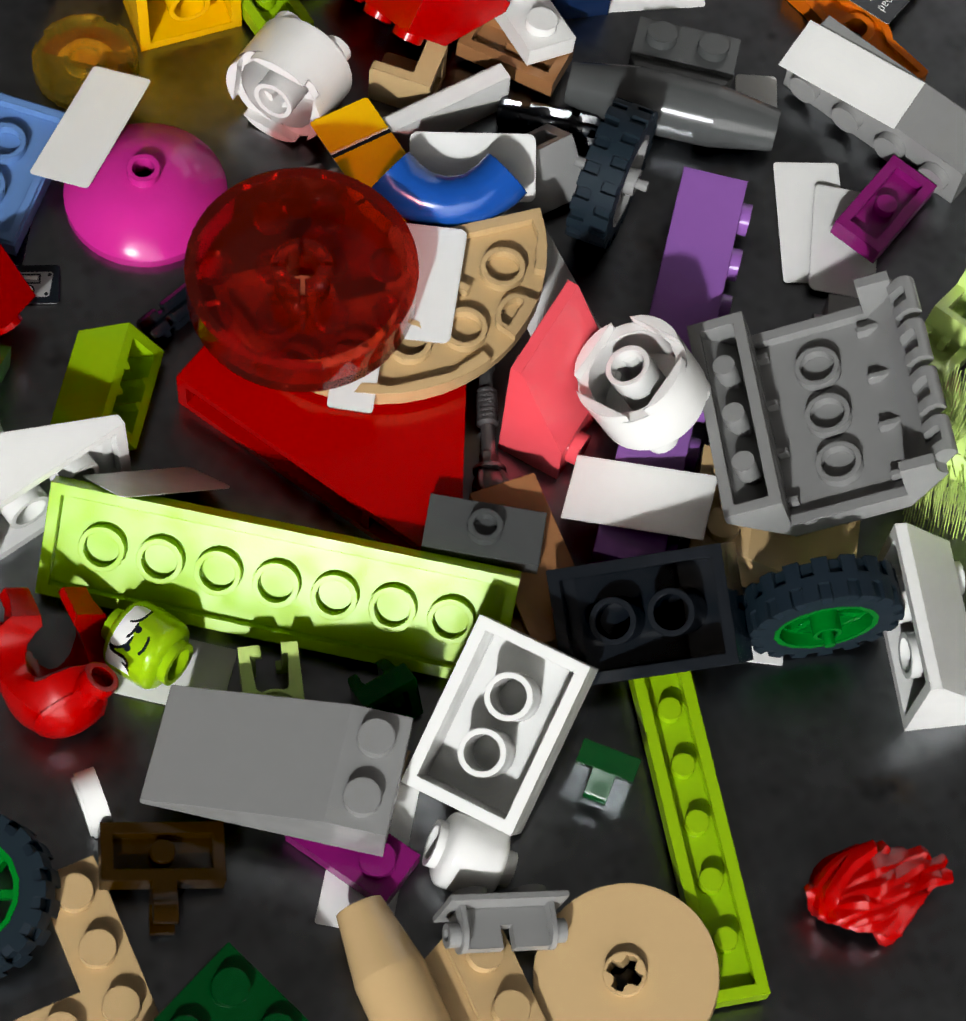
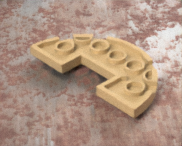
[213,207,548,405]

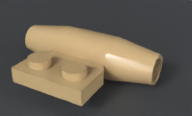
[336,895,546,1021]

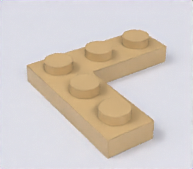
[13,855,159,1021]

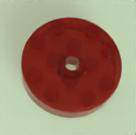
[184,167,419,392]

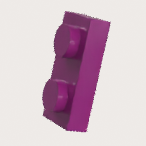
[830,155,937,264]
[285,833,420,905]

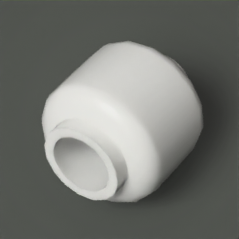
[422,811,518,893]

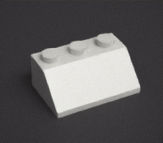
[877,522,966,731]

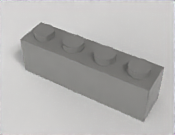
[783,15,966,203]

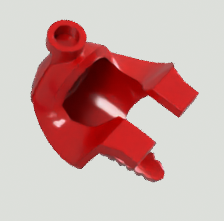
[0,586,119,739]

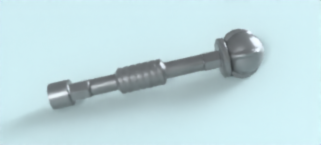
[472,365,508,492]

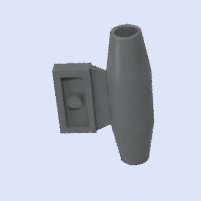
[564,16,781,151]

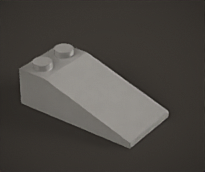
[140,685,413,857]

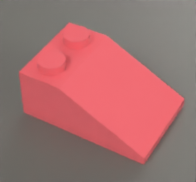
[498,280,599,479]

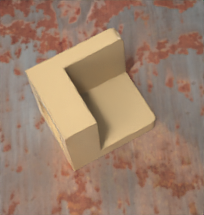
[368,40,448,109]

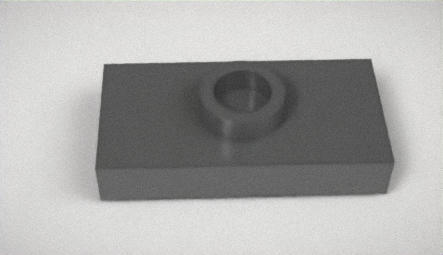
[421,493,547,574]

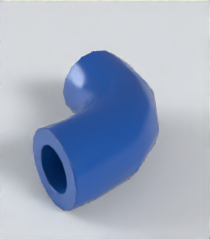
[369,152,527,228]

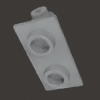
[433,884,570,954]

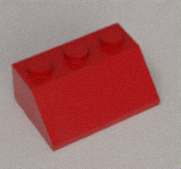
[354,0,510,46]

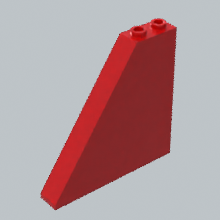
[176,186,466,550]

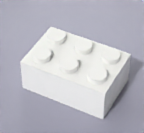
[400,614,599,836]

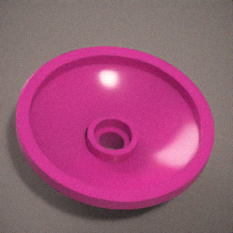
[63,123,228,268]

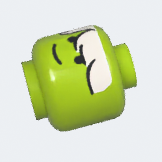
[101,600,193,689]

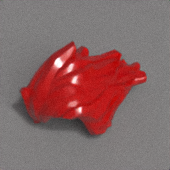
[804,839,954,947]

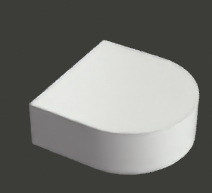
[71,767,113,839]

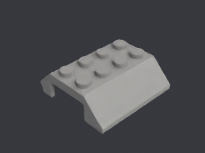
[687,270,958,536]

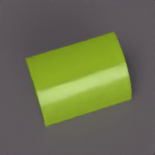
[50,322,164,450]

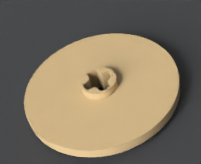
[533,883,720,1021]

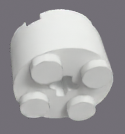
[226,11,352,142]
[574,314,711,454]

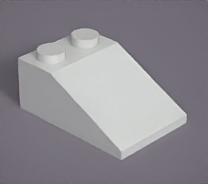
[0,414,132,560]

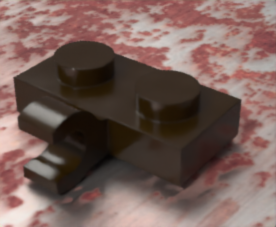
[97,821,227,936]

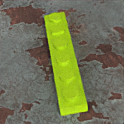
[628,671,771,1009]

